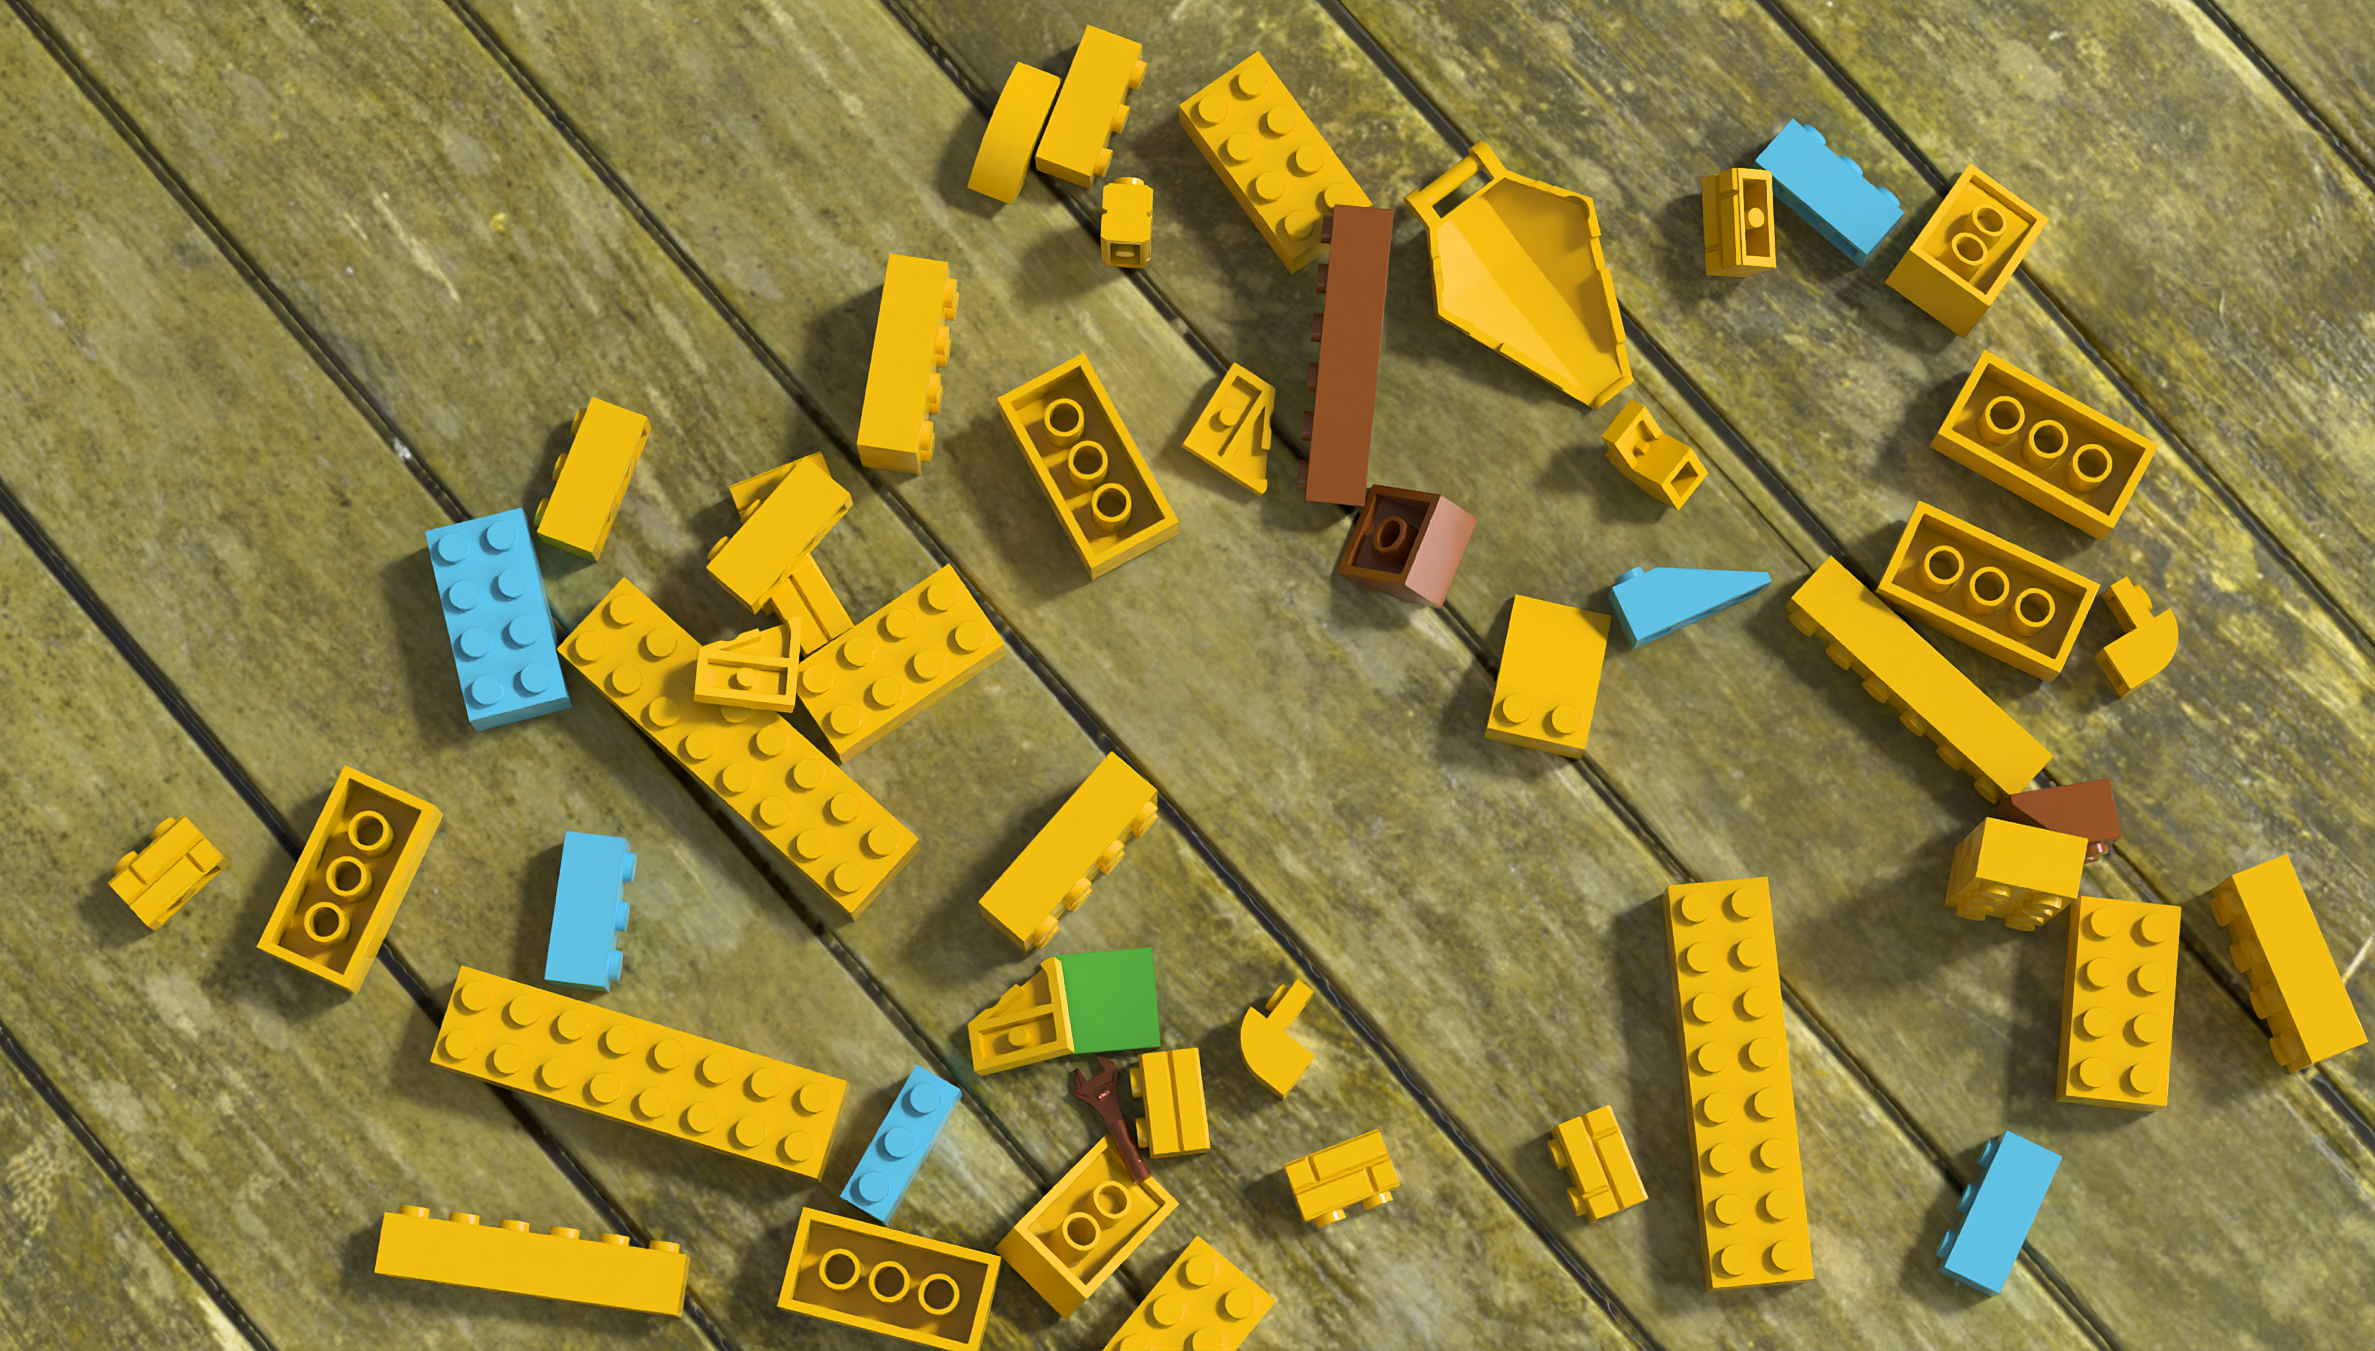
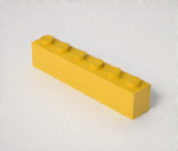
[1785,556,2053,804]
[374,1205,691,1318]

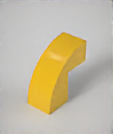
[967,62,1063,205]

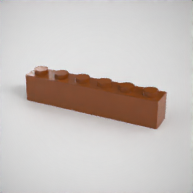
[1296,204,1394,506]

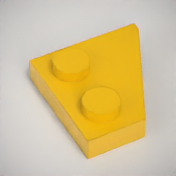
[1181,362,1276,497]
[693,616,802,713]
[968,957,1075,1076]

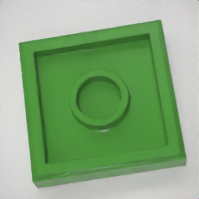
[1053,947,1161,1057]

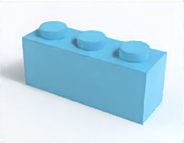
[1752,119,1905,267]
[544,831,637,993]
[840,1064,963,1226]
[1935,1130,2062,1297]

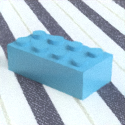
[425,507,573,731]

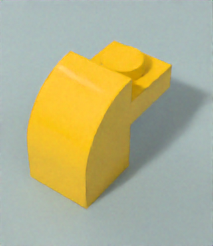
[1601,399,1708,511]
[2095,576,2178,698]
[1240,979,1315,1100]

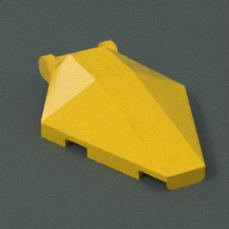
[1403,140,1634,410]

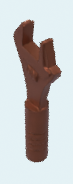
[1073,1054,1152,1184]

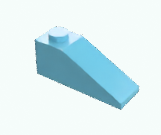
[1608,567,1772,650]

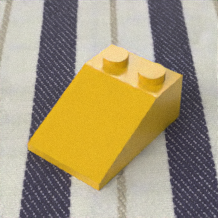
[1885,163,2049,339]
[1484,594,1612,760]
[994,1133,1179,1320]

